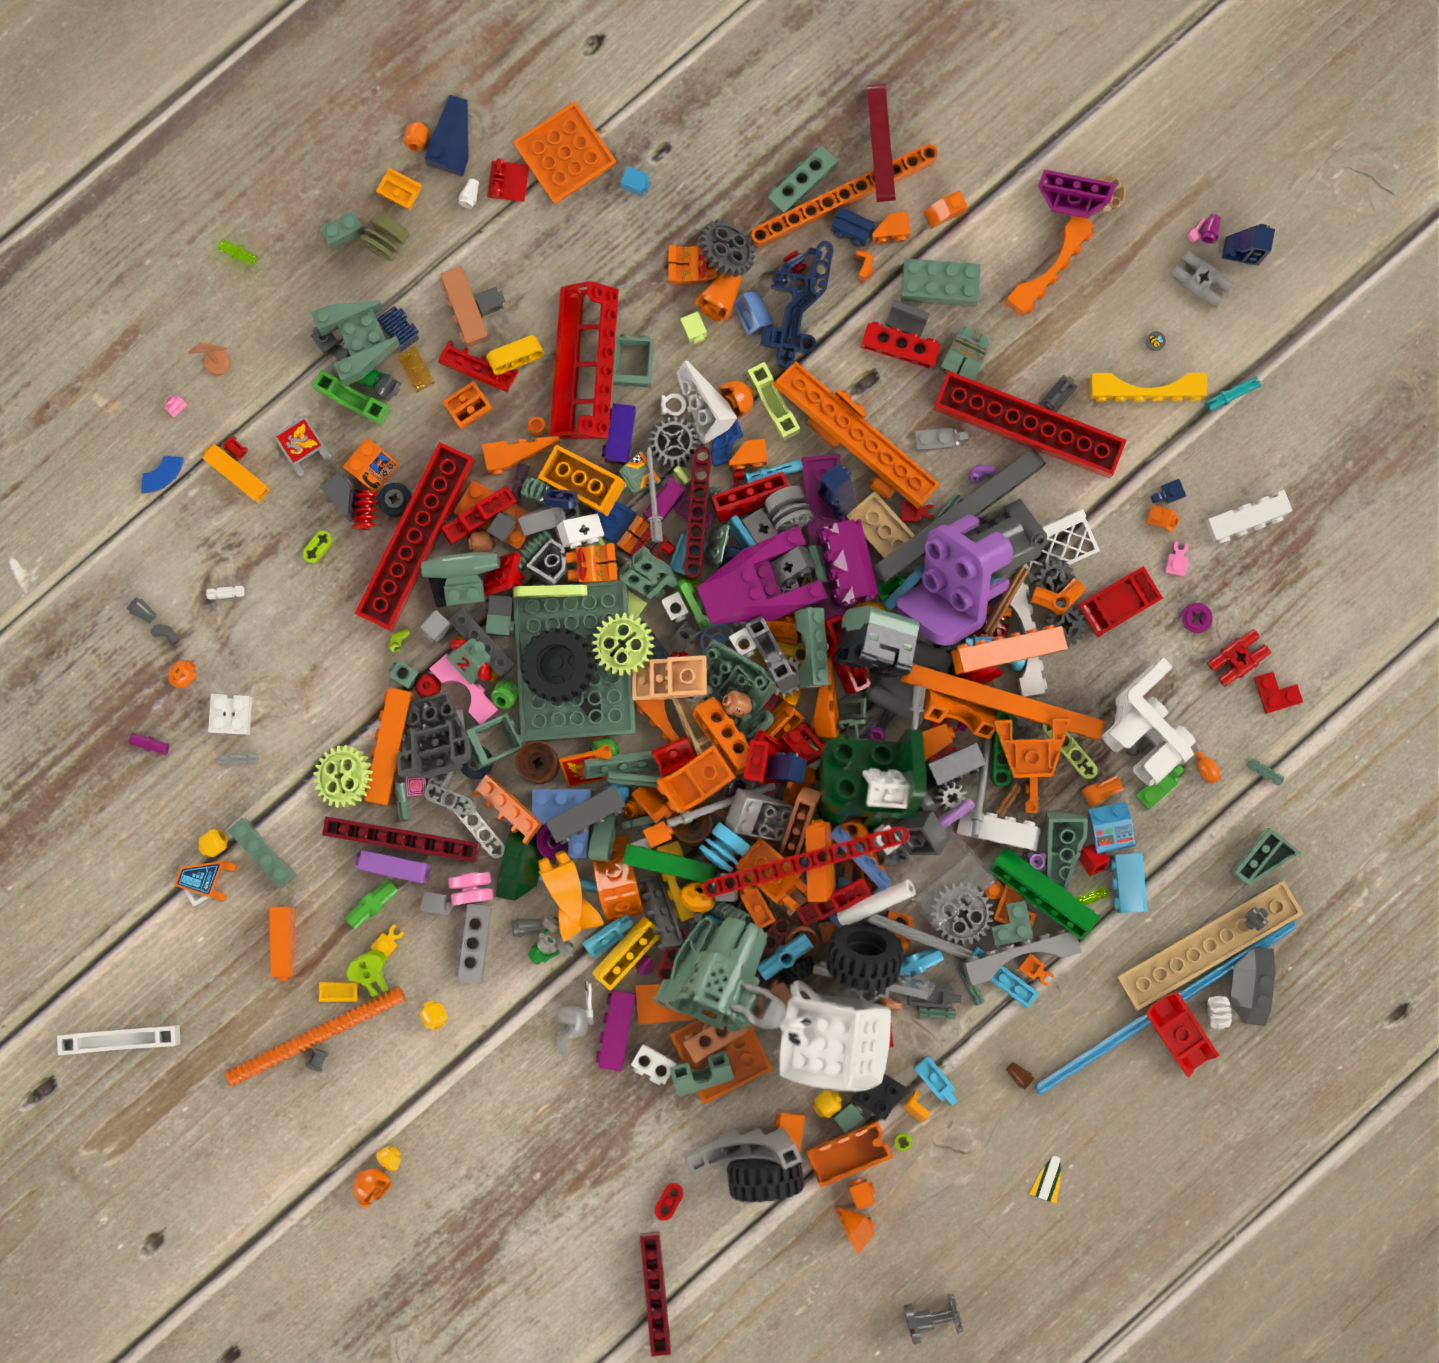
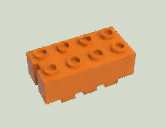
[805,1119,893,1188]

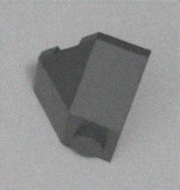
[526,538,567,586]

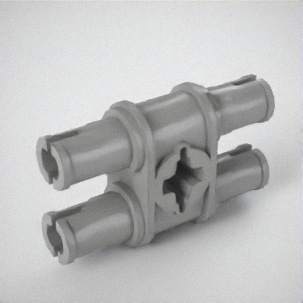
[1171,251,1235,308]

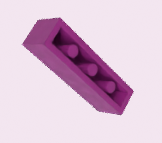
[595,989,636,1072]

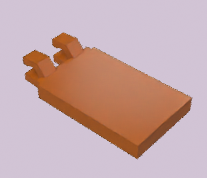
[735,838,807,911]
[635,983,710,1024]

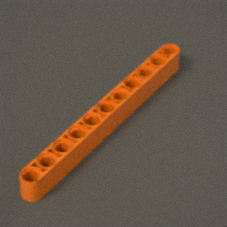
[751,144,938,247]
[901,664,1105,740]

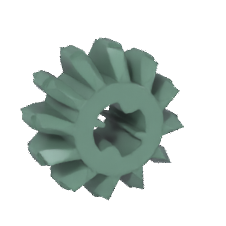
[521,478,554,505]

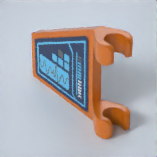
[174,861,237,902]

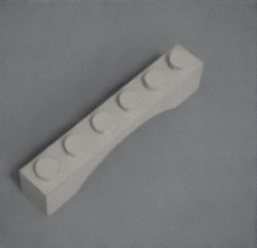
[962,928,1082,986]

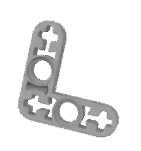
[424,771,477,816]

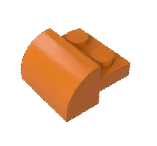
[442,381,493,430]

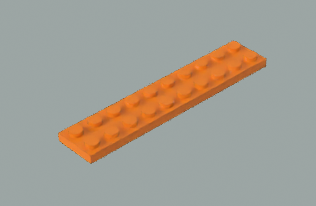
[773,361,940,509]

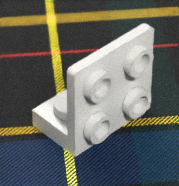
[863,768,910,808]

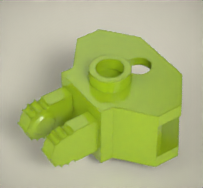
[346,950,388,997]

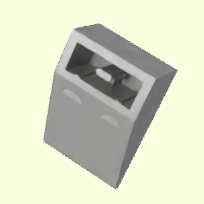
[725,788,794,842]

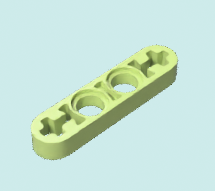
[513,585,587,598]
[1042,724,1098,779]

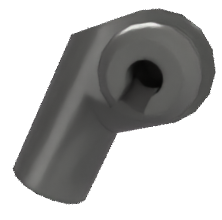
[151,624,179,645]

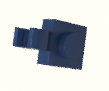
[1150,479,1186,504]

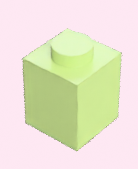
[680,311,707,344]

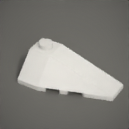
[676,361,737,444]

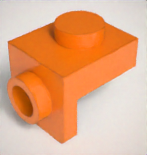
[855,250,875,282]
[1146,505,1179,533]

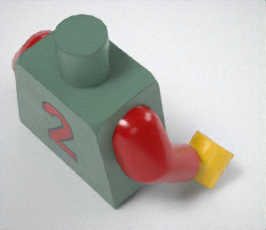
[447,634,499,684]

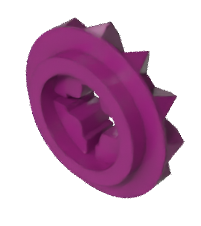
[1182,603,1213,633]

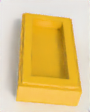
[319,982,359,1002]

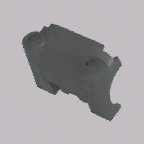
[963,498,1047,579]
[866,639,953,726]

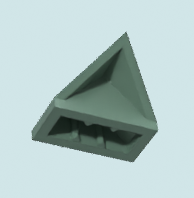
[837,688,866,720]

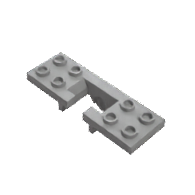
[813,956,935,1004]

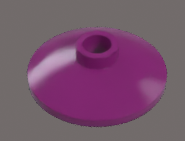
[536,824,569,861]

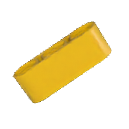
[486,335,544,375]

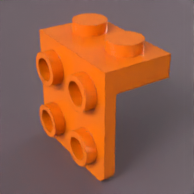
[632,787,676,823]

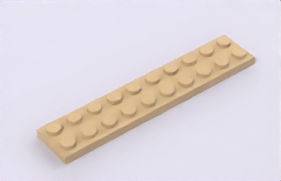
[1117,880,1304,1011]

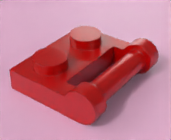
[779,722,826,766]

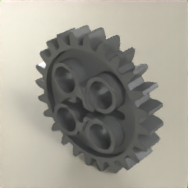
[698,219,756,277]

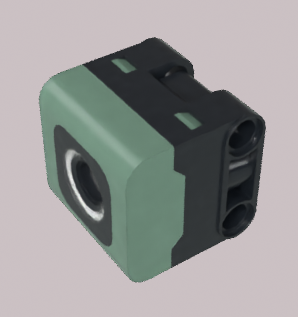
[834,605,919,678]

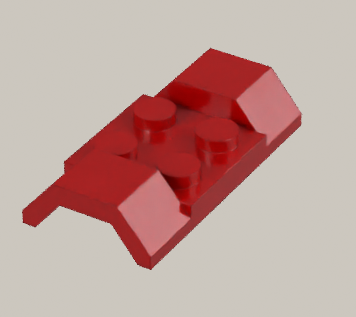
[1145,992,1220,1077]

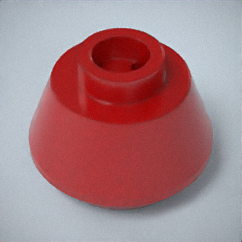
[415,673,441,698]

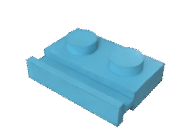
[670,533,708,576]

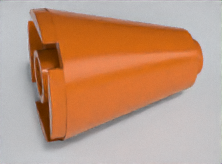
[695,273,742,322]

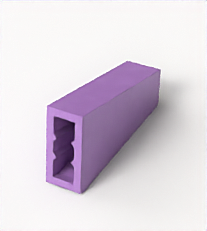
[355,850,431,883]

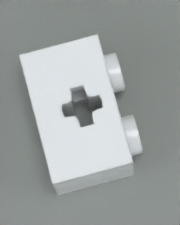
[557,513,604,549]

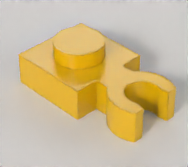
[370,924,405,958]

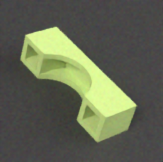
[747,362,800,441]

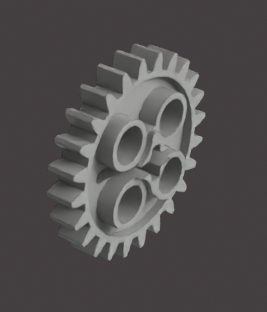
[930,882,994,945]

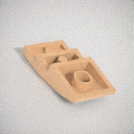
[632,656,707,701]

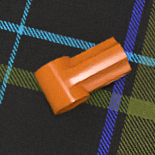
[1082,775,1124,807]

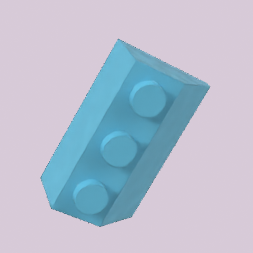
[1110,853,1147,913]

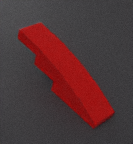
[440,486,517,545]
[796,878,872,926]

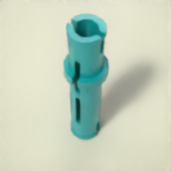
[1205,376,1261,412]

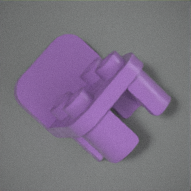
[896,515,1013,645]

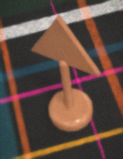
[188,342,231,376]

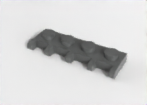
[636,875,684,950]

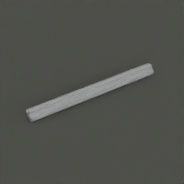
[867,914,972,960]

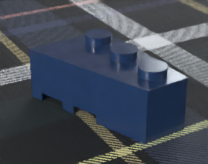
[1221,224,1275,266]

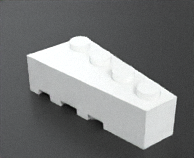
[1205,490,1293,544]
[957,809,1042,852]

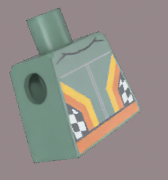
[619,451,662,496]

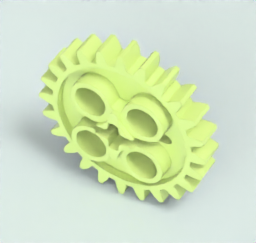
[592,613,655,676]
[313,745,373,808]

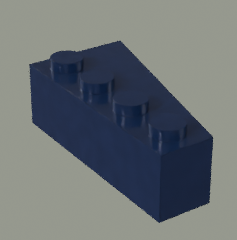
[816,463,858,519]

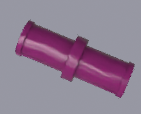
[129,733,170,756]

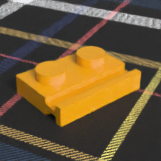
[376,168,423,211]

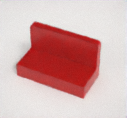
[743,740,771,784]

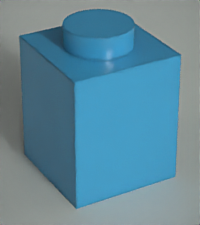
[621,166,651,197]

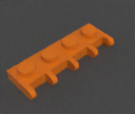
[473,774,543,844]

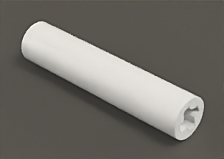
[837,879,916,926]

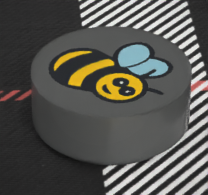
[1146,331,1166,351]

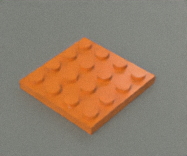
[513,101,617,205]
[669,1013,773,1104]

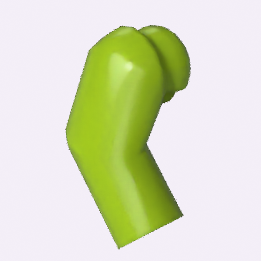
[389,627,411,653]

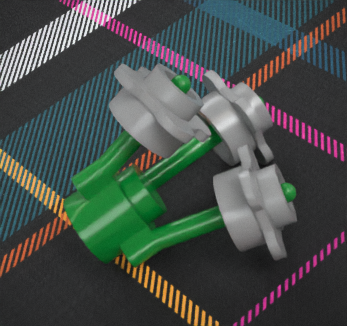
[528,915,574,965]

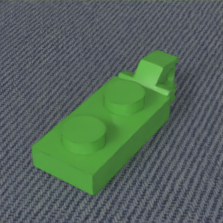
[677,579,712,630]
[1135,765,1184,810]

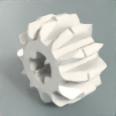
[935,782,968,813]
[1207,996,1232,1029]

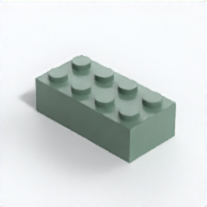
[900,258,981,307]

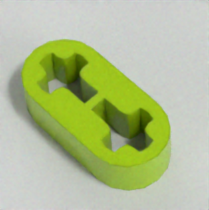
[303,531,333,564]

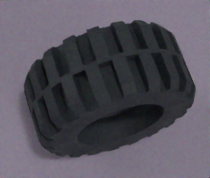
[520,628,597,703]
[826,923,904,992]
[727,1158,804,1203]

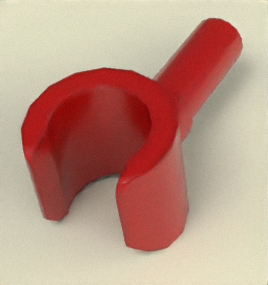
[733,470,744,488]

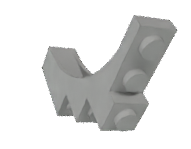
[684,1127,802,1175]

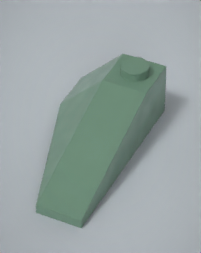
[1045,811,1088,891]

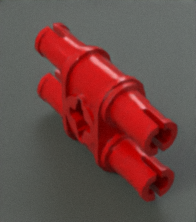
[1207,629,1271,687]

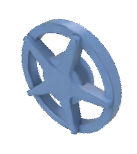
[700,623,735,651]

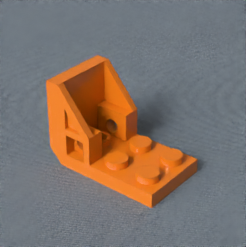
[589,835,644,922]

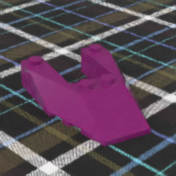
[697,526,828,624]

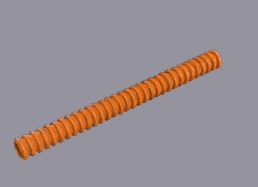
[225,986,405,1087]

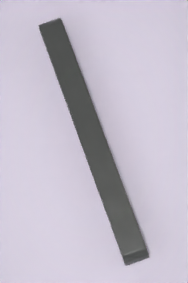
[873,448,1046,584]

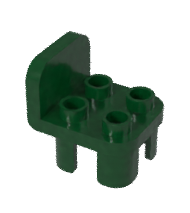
[815,729,926,827]

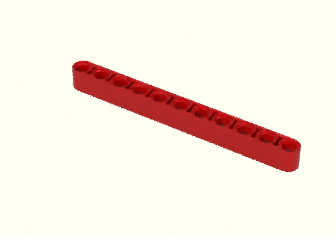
[702,826,910,897]

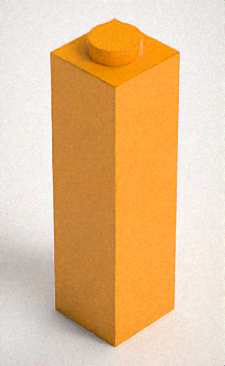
[202,444,270,504]

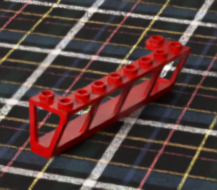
[549,281,619,440]

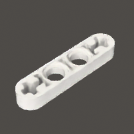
[451,799,505,859]

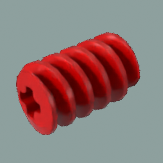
[351,489,378,530]

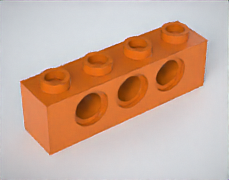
[692,696,749,776]

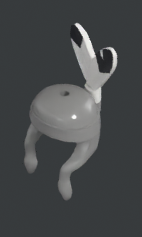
[557,981,594,1058]
[731,983,812,1046]

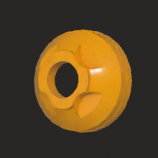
[680,882,715,913]

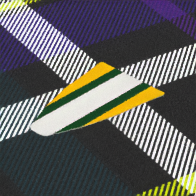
[1029,1156,1061,1204]

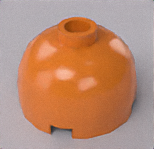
[718,380,754,420]
[353,1168,392,1208]

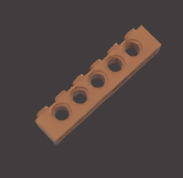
[683,980,793,1063]

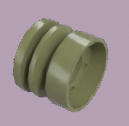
[359,211,410,261]

